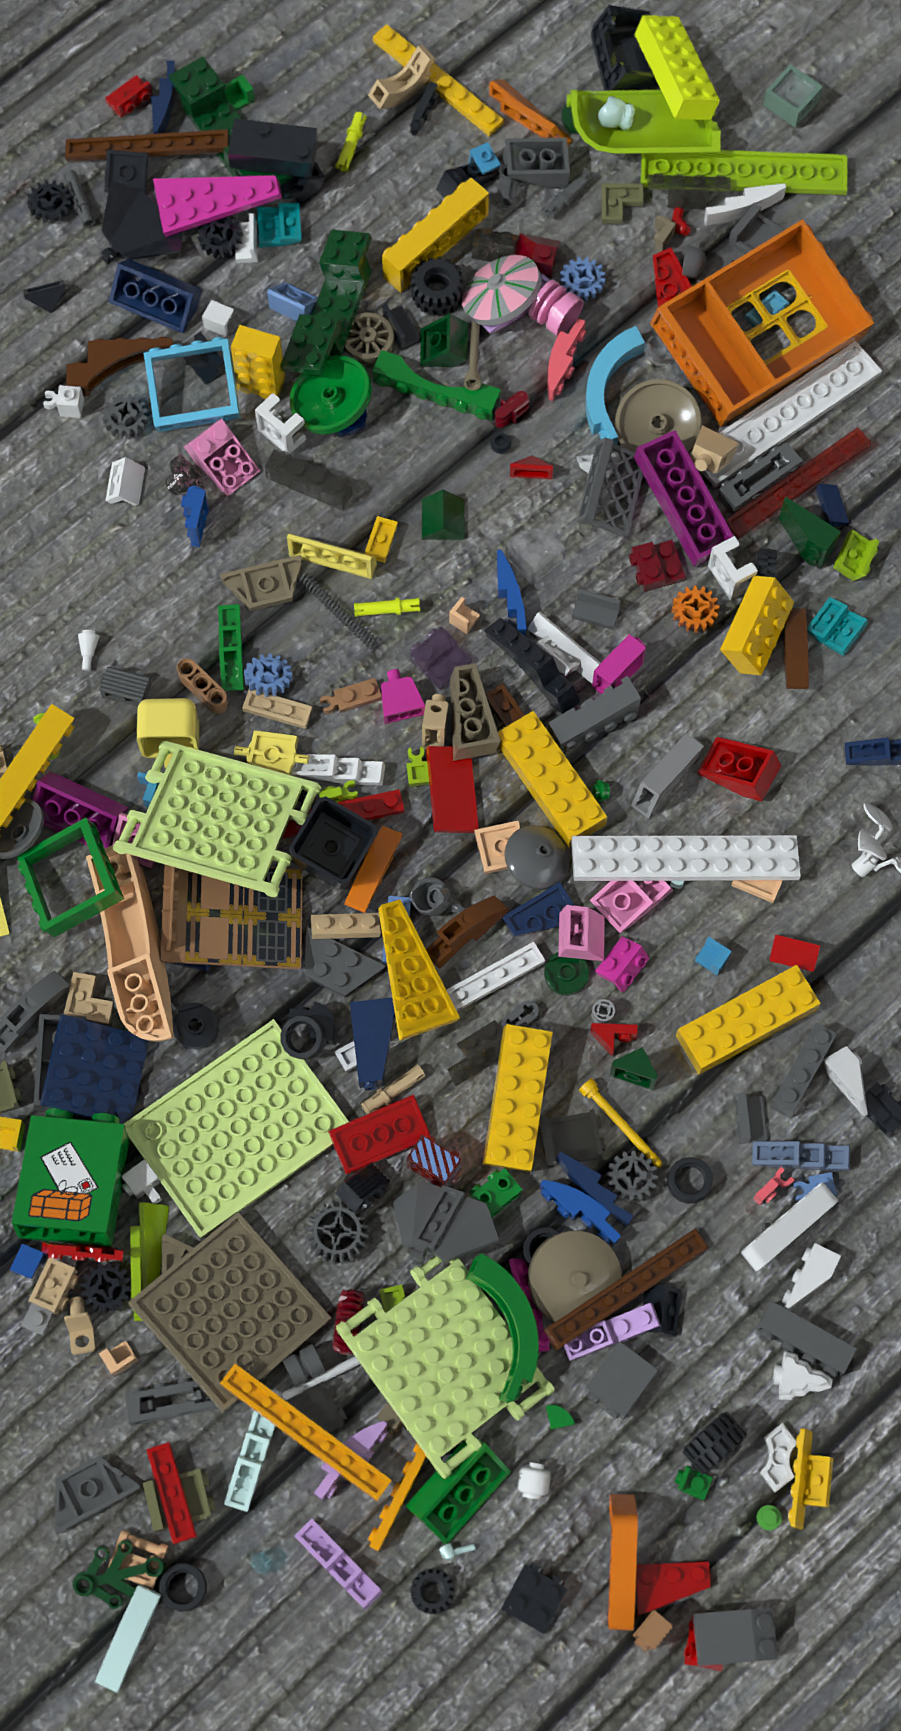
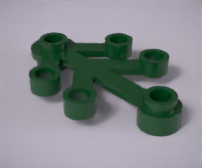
[72,1539,165,1610]

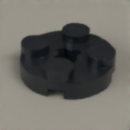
[173,1003,219,1049]

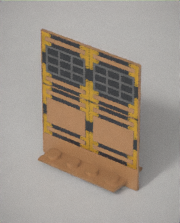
[160,864,303,970]

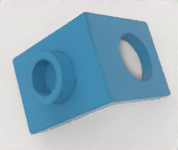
[469,142,501,174]

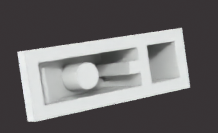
[823,1046,868,1116]

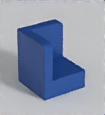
[10,1244,47,1279]

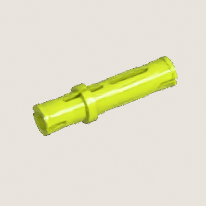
[336,112,367,172]
[354,598,420,617]

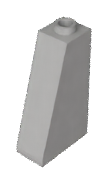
[631,733,704,819]

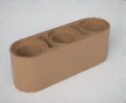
[177,658,228,714]

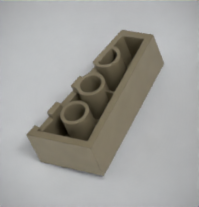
[450,663,500,761]

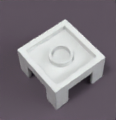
[255,393,306,456]
[708,536,757,601]

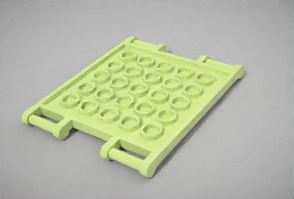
[113,741,321,897]
[336,1256,555,1479]

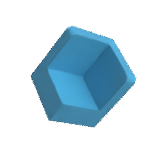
[695,937,732,975]

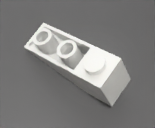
[782,1243,841,1310]

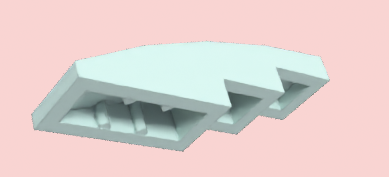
[224,1410,275,1512]
[95,1584,161,1692]

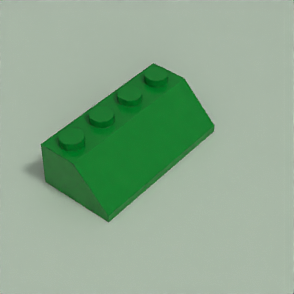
[406,1434,511,1545]

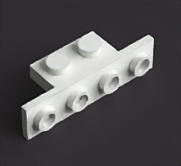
[528,612,600,683]

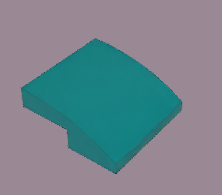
[257,203,301,247]
[807,597,868,656]

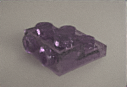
[410,626,472,690]

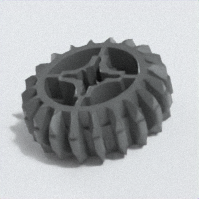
[306,1200,369,1265]

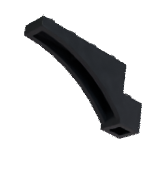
[484,617,580,714]

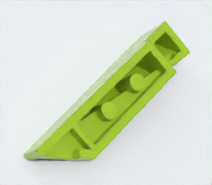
[130,1202,169,1321]

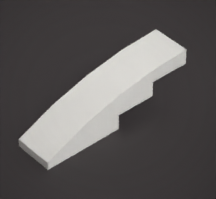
[704,184,786,226]
[291,754,385,786]

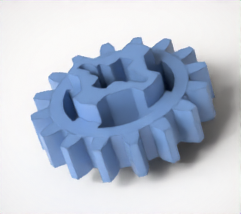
[560,257,605,301]
[244,654,292,697]

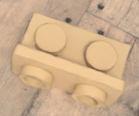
[28,1258,79,1315]

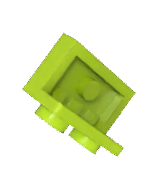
[833,530,880,581]

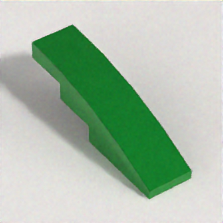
[218,604,244,691]

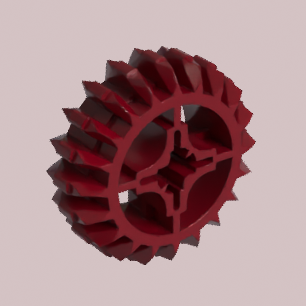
[333,1289,365,1355]

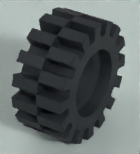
[756,548,777,577]
[410,1568,455,1615]

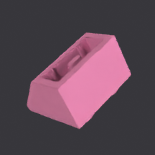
[558,905,605,961]

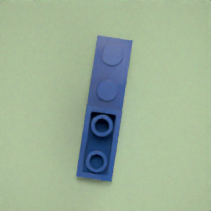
[539,1180,621,1247]

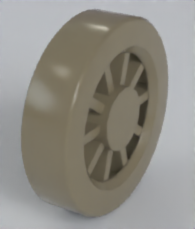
[344,313,394,365]

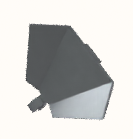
[393,1181,499,1269]

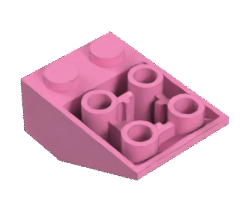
[183,419,260,497]

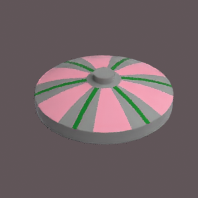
[462,255,542,326]

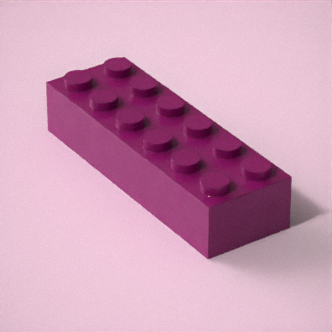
[634,430,733,567]

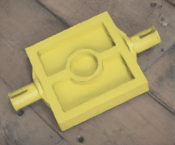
[234,730,309,775]

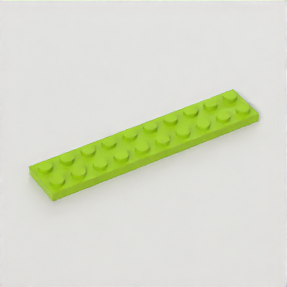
[640,150,847,195]

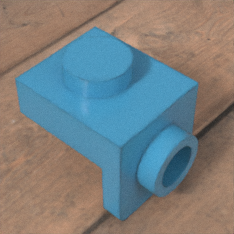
[137,771,159,808]

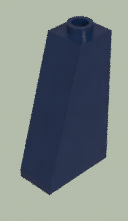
[350,997,395,1091]

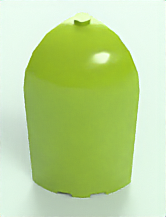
[566,89,721,154]

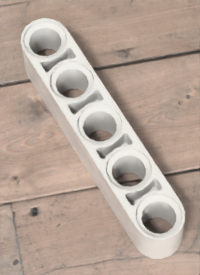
[741,1182,838,1271]

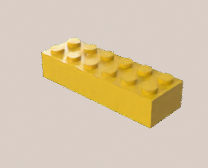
[382,178,489,293]
[498,711,607,848]
[676,965,821,1075]
[482,1024,553,1172]

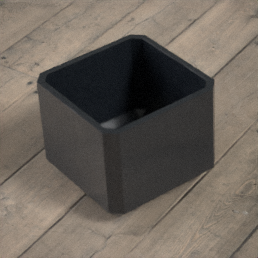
[288,796,378,890]

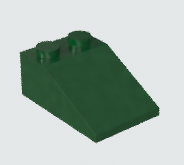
[779,497,841,569]

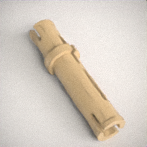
[361,1064,425,1114]

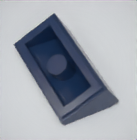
[816,484,849,527]

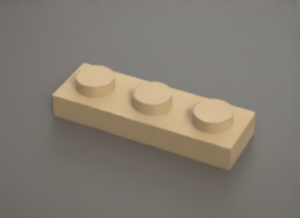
[242,690,313,729]
[311,913,381,939]

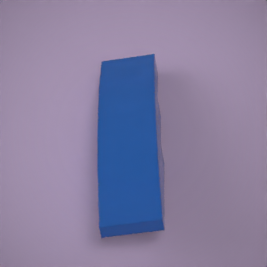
[497,550,526,636]

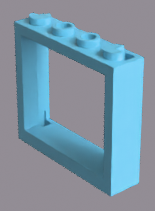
[144,337,241,432]

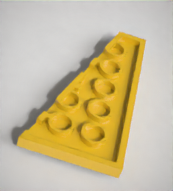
[378,899,460,1041]

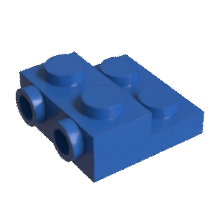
[181,486,209,547]

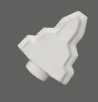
[773,1352,832,1401]

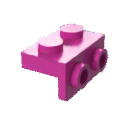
[595,937,649,992]

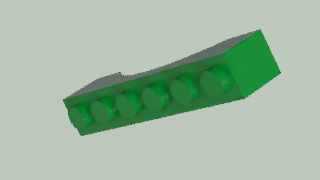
[372,350,501,421]

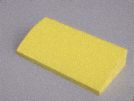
[287,533,377,579]

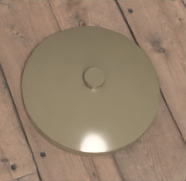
[615,379,701,453]
[528,1231,622,1322]

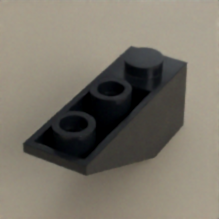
[436,162,500,198]

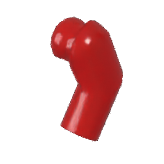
[671,207,691,236]

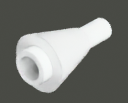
[78,630,100,671]

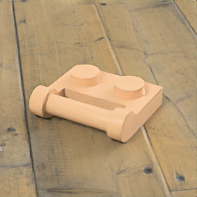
[108,1529,169,1588]

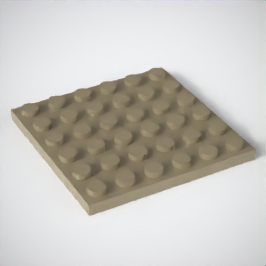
[128,1212,331,1413]

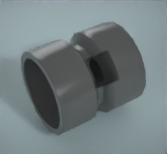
[282,1344,326,1387]

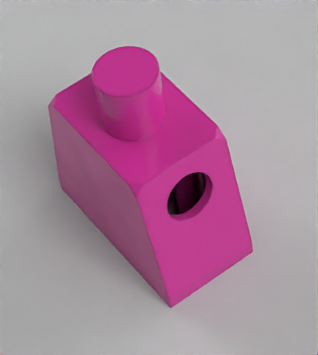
[381,669,425,724]

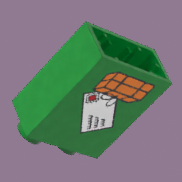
[11,1109,130,1247]

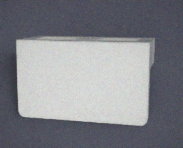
[236,213,258,264]
[106,457,145,506]

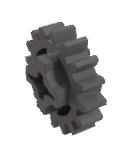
[102,394,149,439]
[607,1151,658,1203]

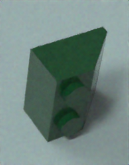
[420,313,468,367]

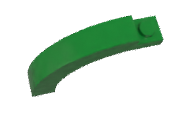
[466,1253,539,1404]

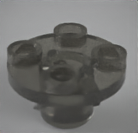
[165,454,205,496]

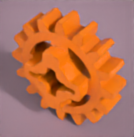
[671,585,720,633]

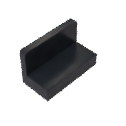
[382,304,420,350]
[184,331,226,385]
[643,1285,682,1337]

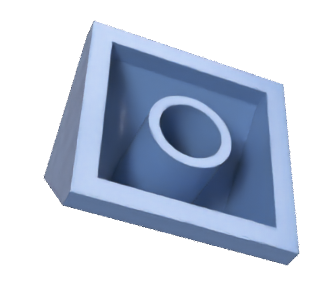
[267,282,318,321]

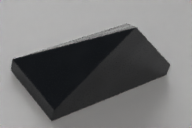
[23,280,66,313]

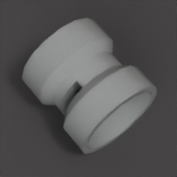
[591,999,615,1024]

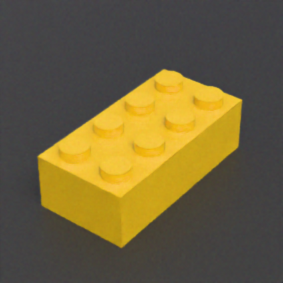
[231,325,286,399]
[720,576,794,676]

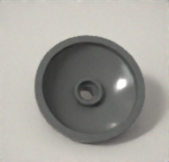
[0,799,44,859]
[504,825,569,890]

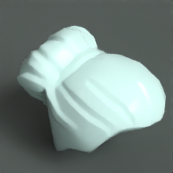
[598,96,635,130]

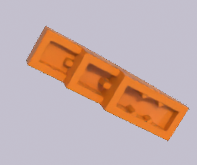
[344,825,403,913]

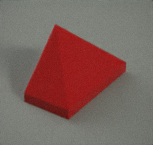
[510,455,553,479]

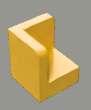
[0,1117,25,1152]

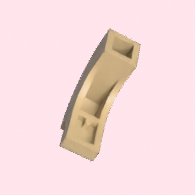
[368,45,435,109]

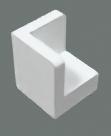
[202,300,234,336]

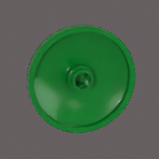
[289,356,372,434]

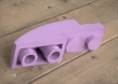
[564,1303,661,1361]
[314,1421,389,1500]

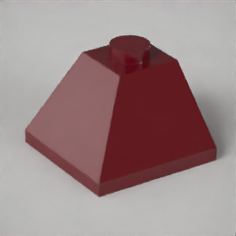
[514,233,560,278]

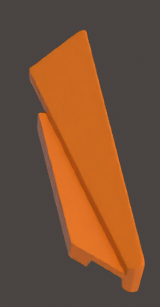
[489,79,573,146]

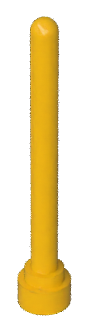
[578,1078,662,1168]

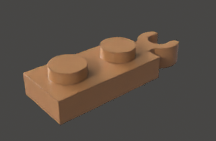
[320,678,382,714]

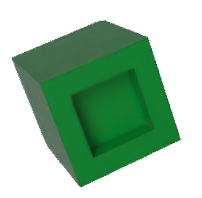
[225,74,255,111]

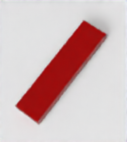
[146,1442,197,1545]

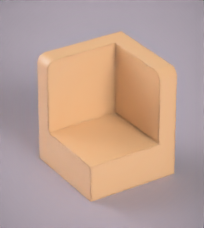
[449,597,480,634]
[99,1341,139,1377]

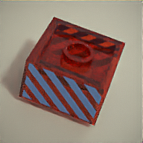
[406,1135,462,1188]

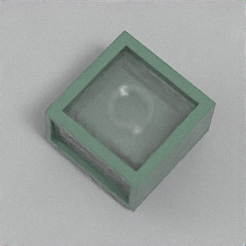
[763,64,823,128]

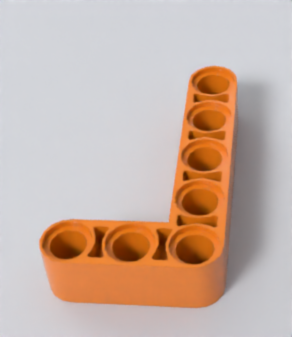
[608,1494,638,1630]

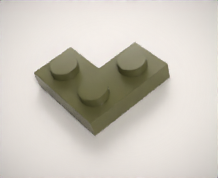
[601,183,643,224]

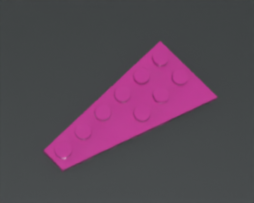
[153,176,282,237]

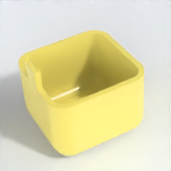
[137,698,199,768]

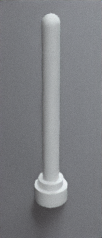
[282,1356,361,1400]

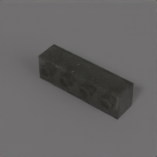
[265,449,352,511]

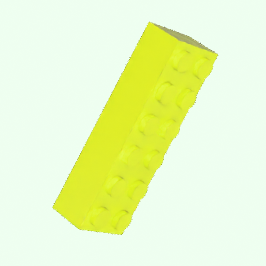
[635,15,720,120]

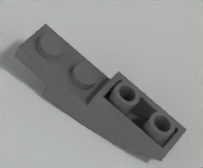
[0,970,71,1053]

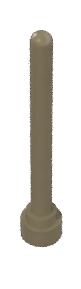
[464,321,481,390]

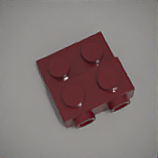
[629,540,686,592]

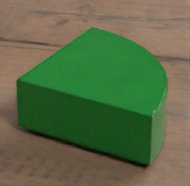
[545,1405,574,1430]

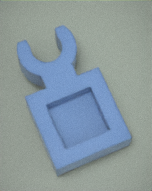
[793,1172,837,1201]

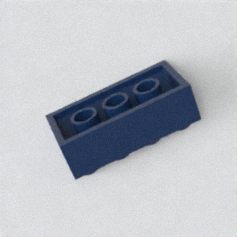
[108,259,203,333]

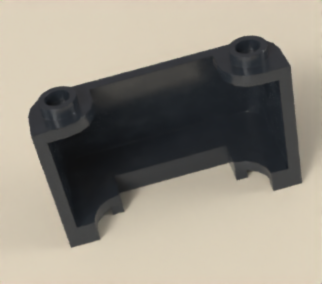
[591,5,659,91]

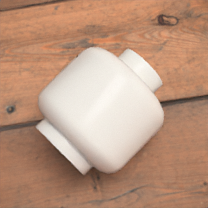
[518,1462,551,1499]

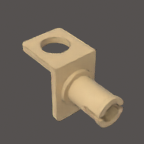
[64,1297,95,1355]

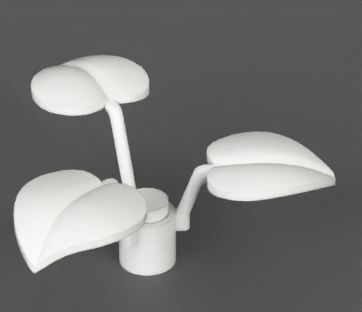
[852,802,901,877]

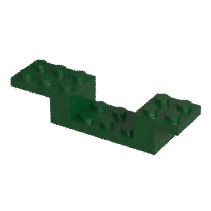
[169,56,292,185]
[280,229,372,375]

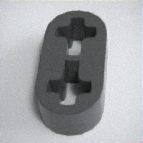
[501,1000,539,1033]

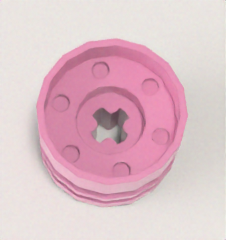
[529,280,584,337]

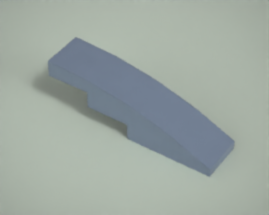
[752,1141,850,1171]

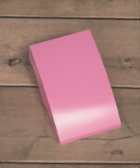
[590,881,673,934]

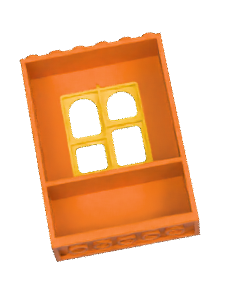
[650,219,874,427]

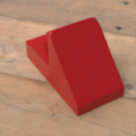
[590,1023,638,1056]

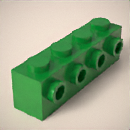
[469,1168,523,1218]

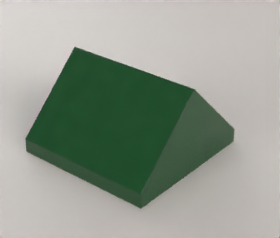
[422,490,465,540]
[609,1047,658,1091]

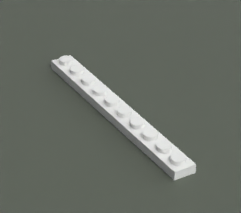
[335,942,545,1073]

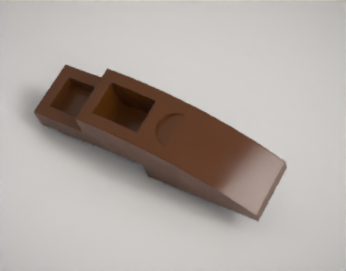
[426,895,509,969]

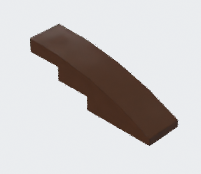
[783,608,809,689]

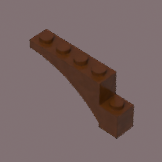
[66,337,174,396]

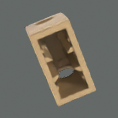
[690,426,739,473]
[422,694,448,749]

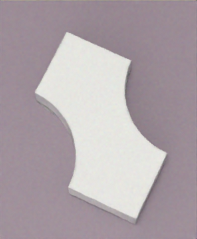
[760,1423,796,1493]

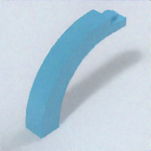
[585,326,645,445]

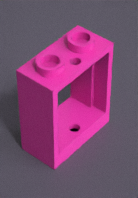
[592,634,646,694]

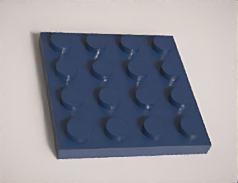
[40,1014,149,1124]

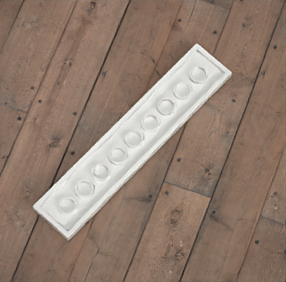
[689,341,882,488]
[572,835,800,881]

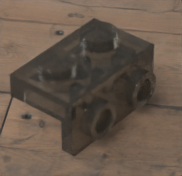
[472,228,518,262]

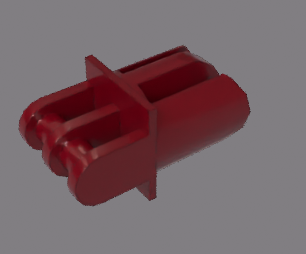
[495,391,529,428]

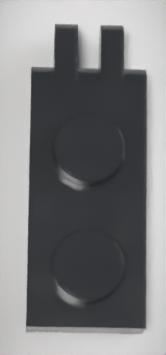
[410,81,440,136]

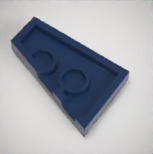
[502,882,575,937]

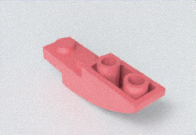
[547,318,587,401]

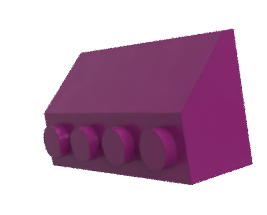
[33,771,129,848]

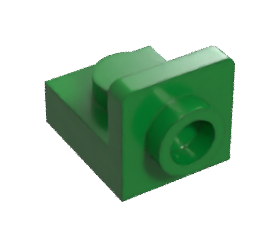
[674,1465,713,1501]

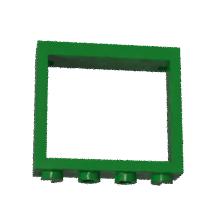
[17,818,124,938]

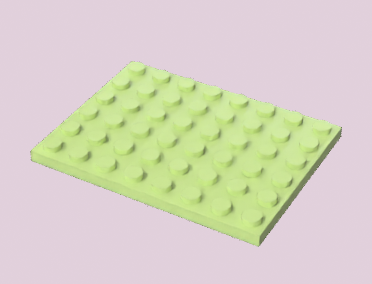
[124,1019,349,1239]

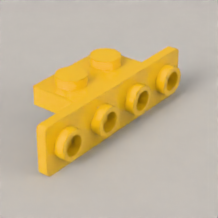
[788,1428,833,1530]

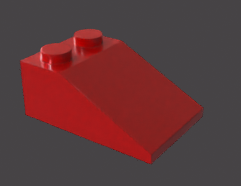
[697,737,781,802]

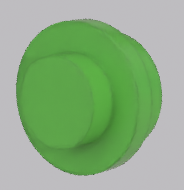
[757,1505,781,1531]

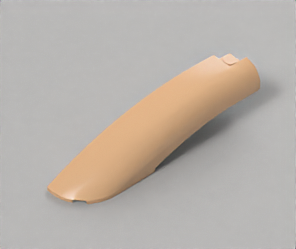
[86,841,173,1041]

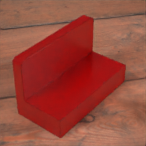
[769,934,820,972]

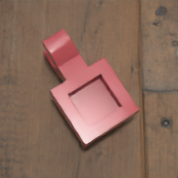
[753,1167,794,1205]

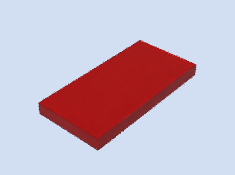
[426,746,479,833]
[328,1094,432,1174]

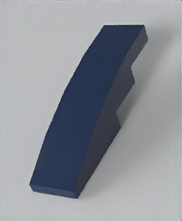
[152,60,176,134]
[845,737,901,766]
[555,1151,633,1226]

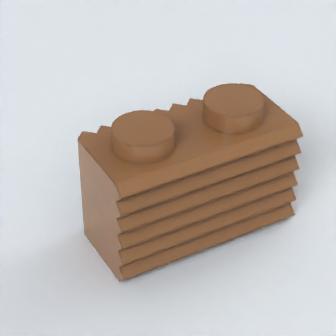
[633,1610,672,1652]

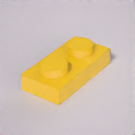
[364,516,398,563]

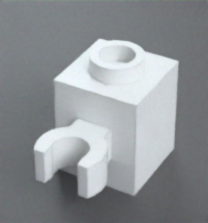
[43,385,84,418]
[121,1160,162,1204]

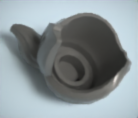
[409,877,466,916]

